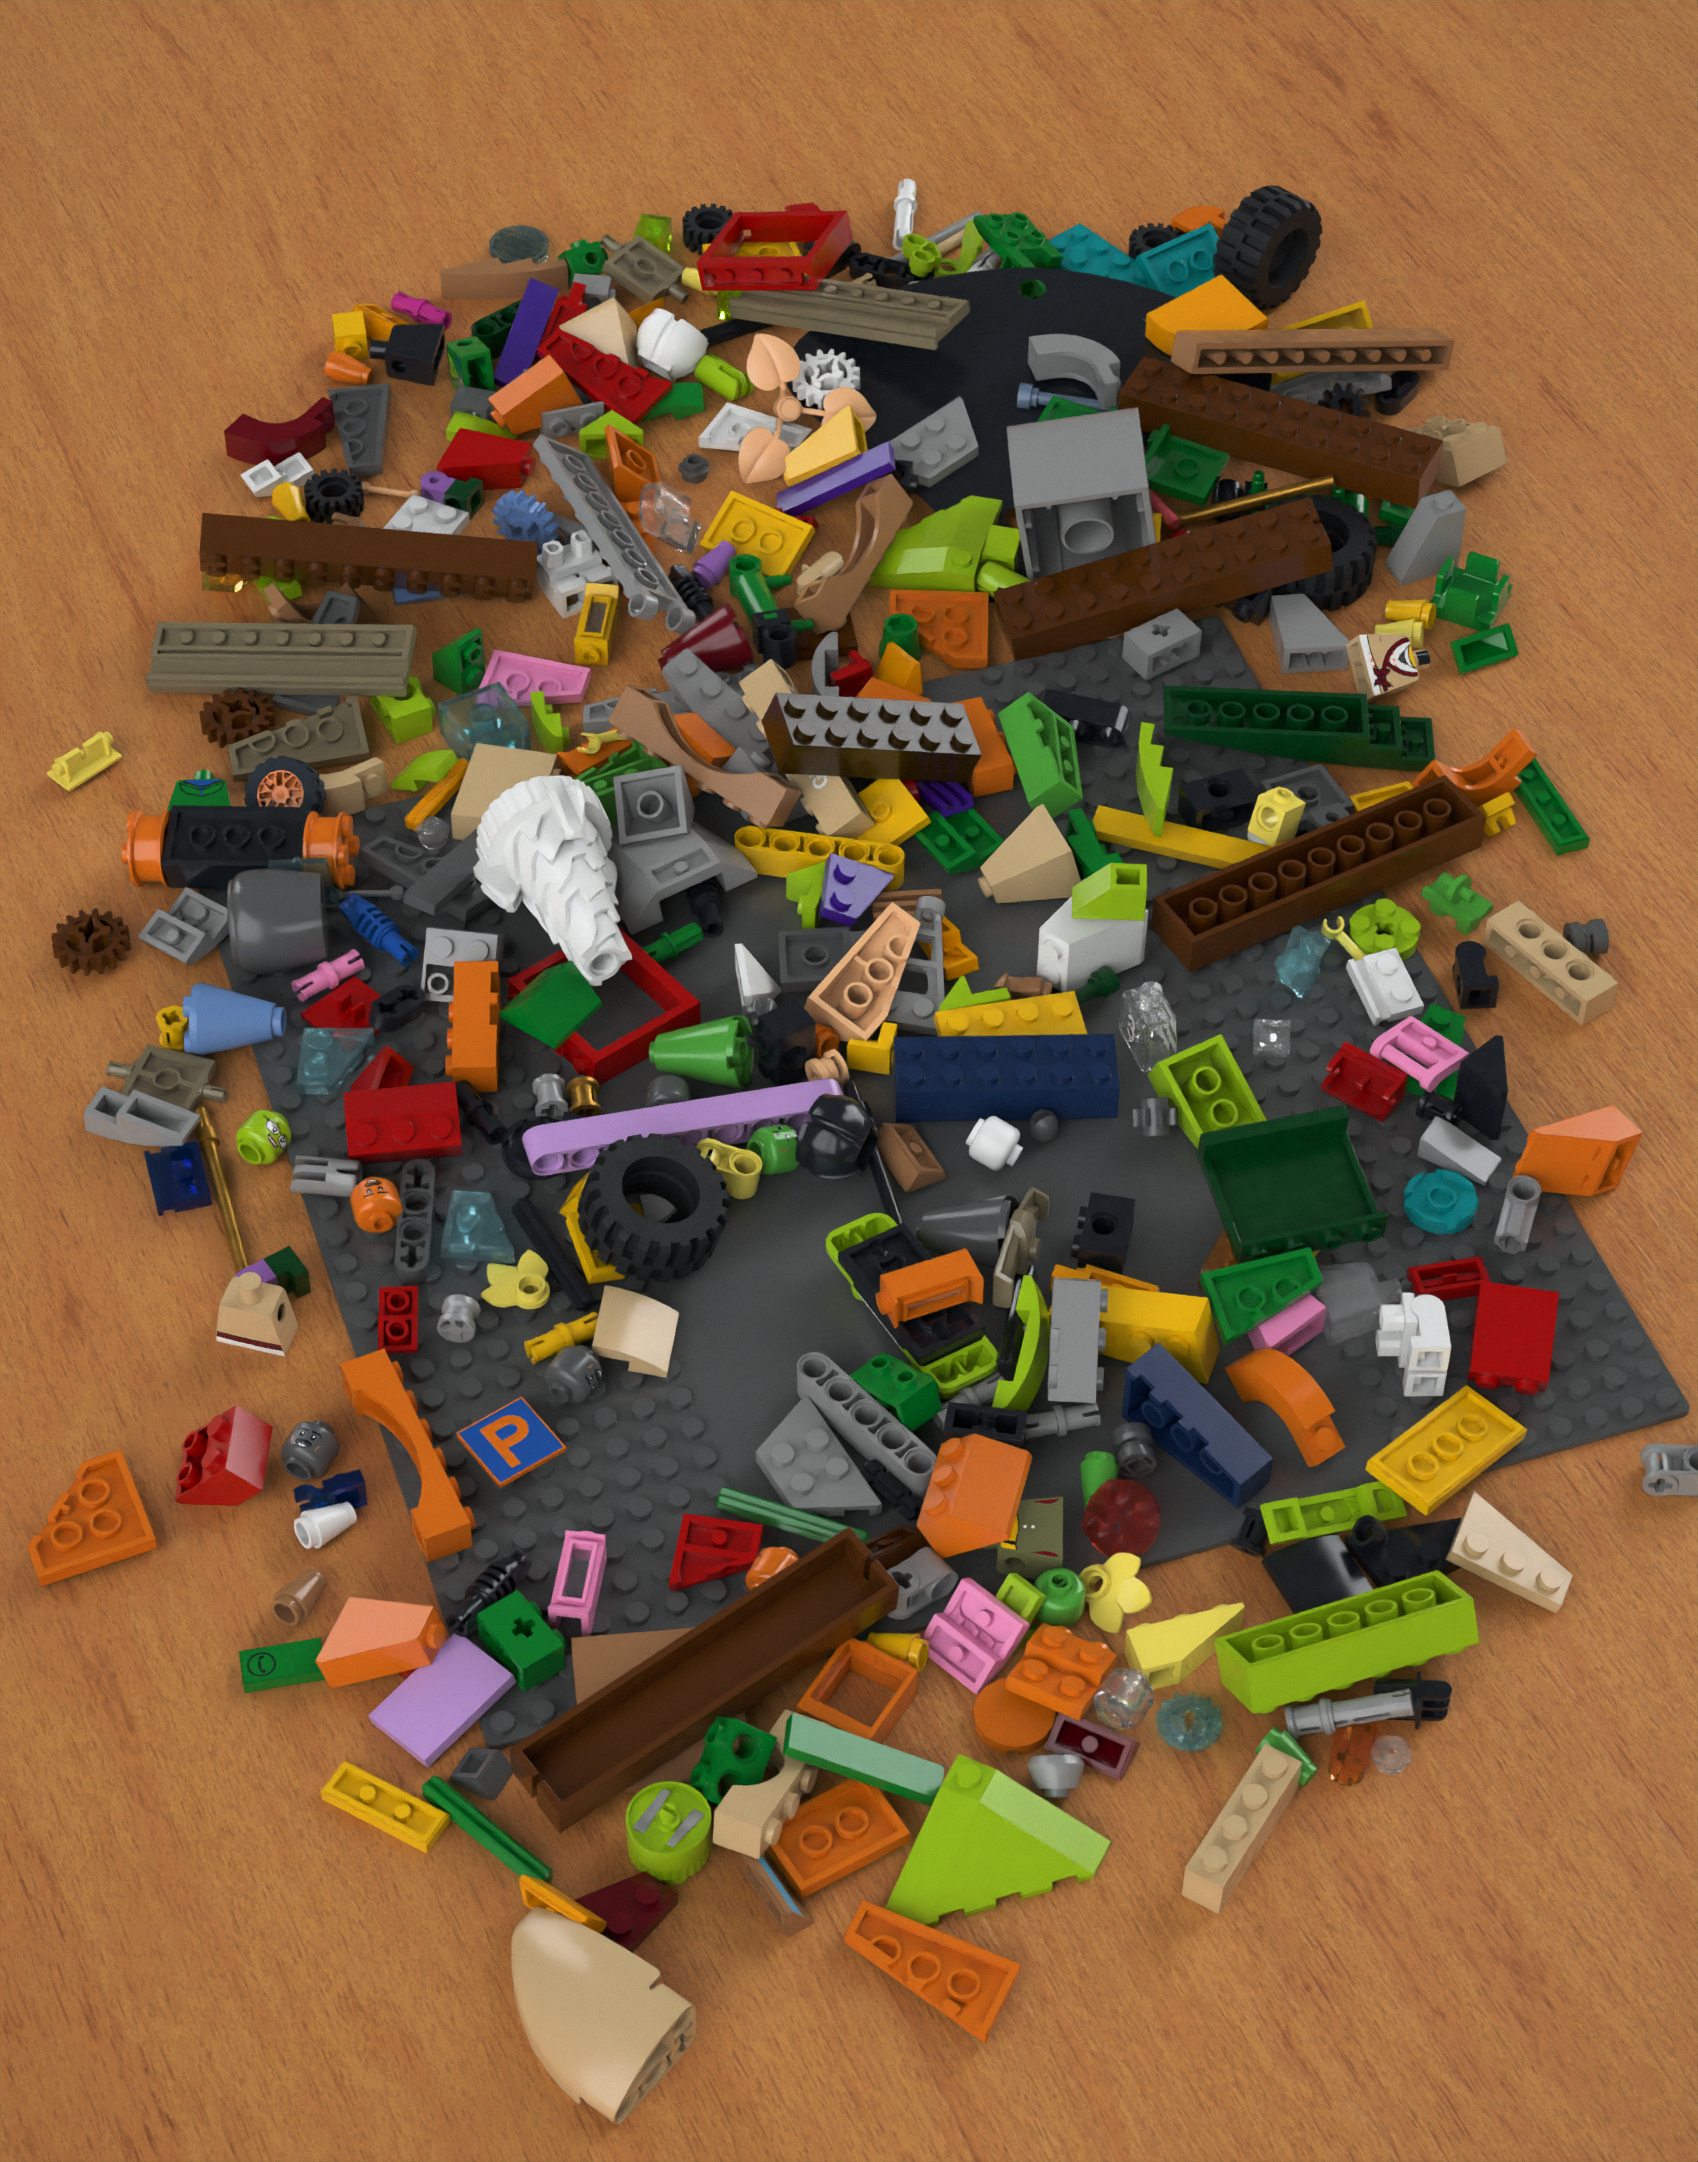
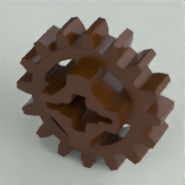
[199,688,275,748]
[51,908,131,976]

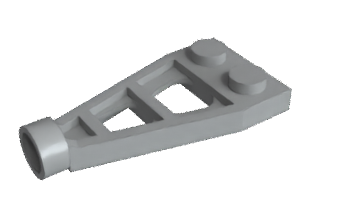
[881,896,946,1036]

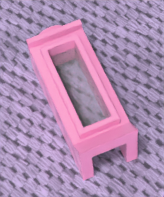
[548,1530,607,1637]

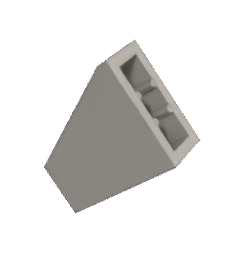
[1385,489,1466,586]
[1269,594,1349,674]

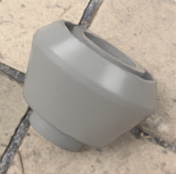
[1027,1754,1084,1798]

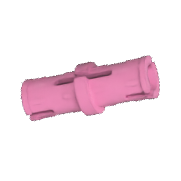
[291,949,365,1002]

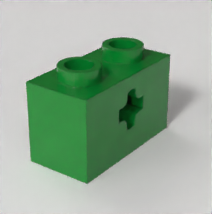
[477,1590,567,1693]

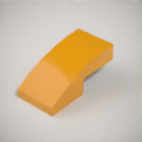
[918,916,979,981]

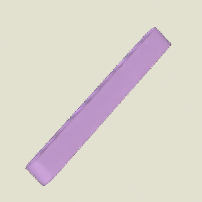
[522,1079,843,1175]

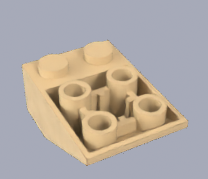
[1407,416,1507,487]

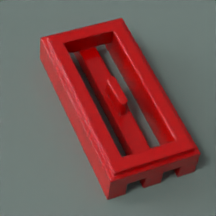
[1406,1256,1491,1301]

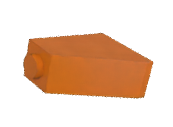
[488,355,583,436]
[315,1597,448,1688]

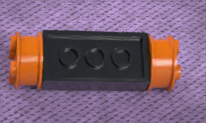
[121,805,360,890]

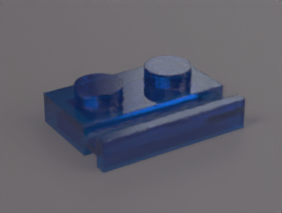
[144,1141,212,1216]

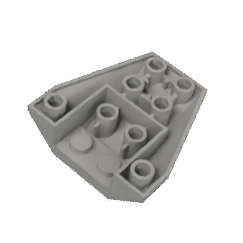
[607,821,757,935]

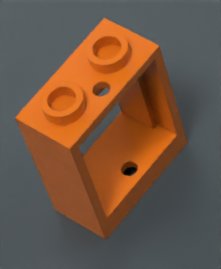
[796,1638,919,1744]

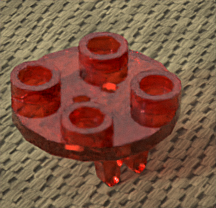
[1082,1479,1161,1557]

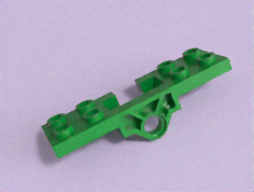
[973,212,1063,299]
[1037,395,1230,507]

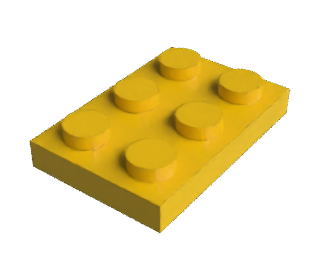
[699,490,816,577]

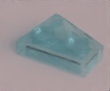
[296,1028,375,1094]
[440,1190,515,1264]

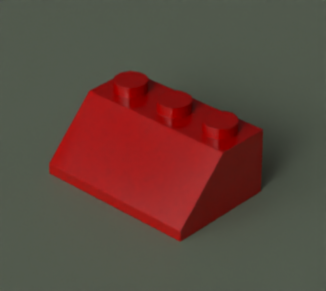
[343,1082,462,1165]

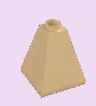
[559,297,638,368]
[977,804,1081,903]

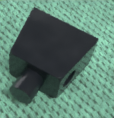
[370,324,446,386]

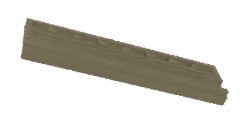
[728,276,971,350]
[145,622,417,696]

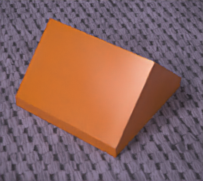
[605,424,664,503]
[661,712,736,799]

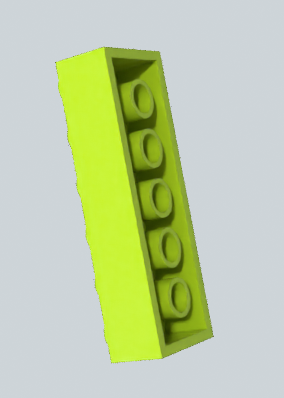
[1214,1570,1480,1714]

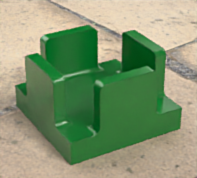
[1430,551,1513,631]

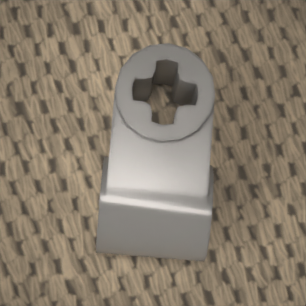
[1640,1443,1698,1497]
[887,1547,959,1620]

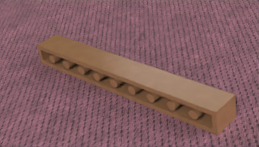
[1171,328,1454,374]

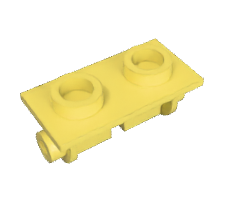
[47,731,122,792]

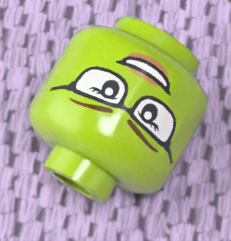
[236,1110,292,1165]

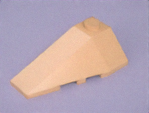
[804,902,921,1042]

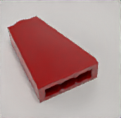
[436,428,536,490]

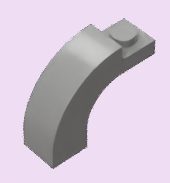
[1028,334,1121,410]

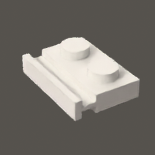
[1346,948,1424,1026]

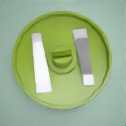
[626,1781,712,1885]

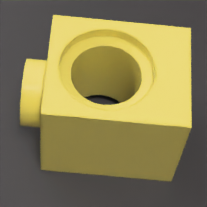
[1247,786,1306,847]

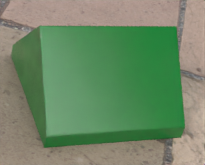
[499,960,602,1049]

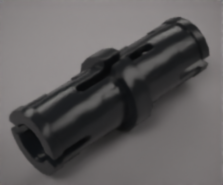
[455,1080,507,1145]

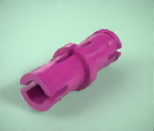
[391,291,452,331]

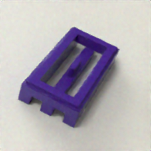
[914,780,974,818]

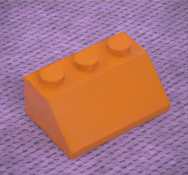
[916,1433,1032,1559]

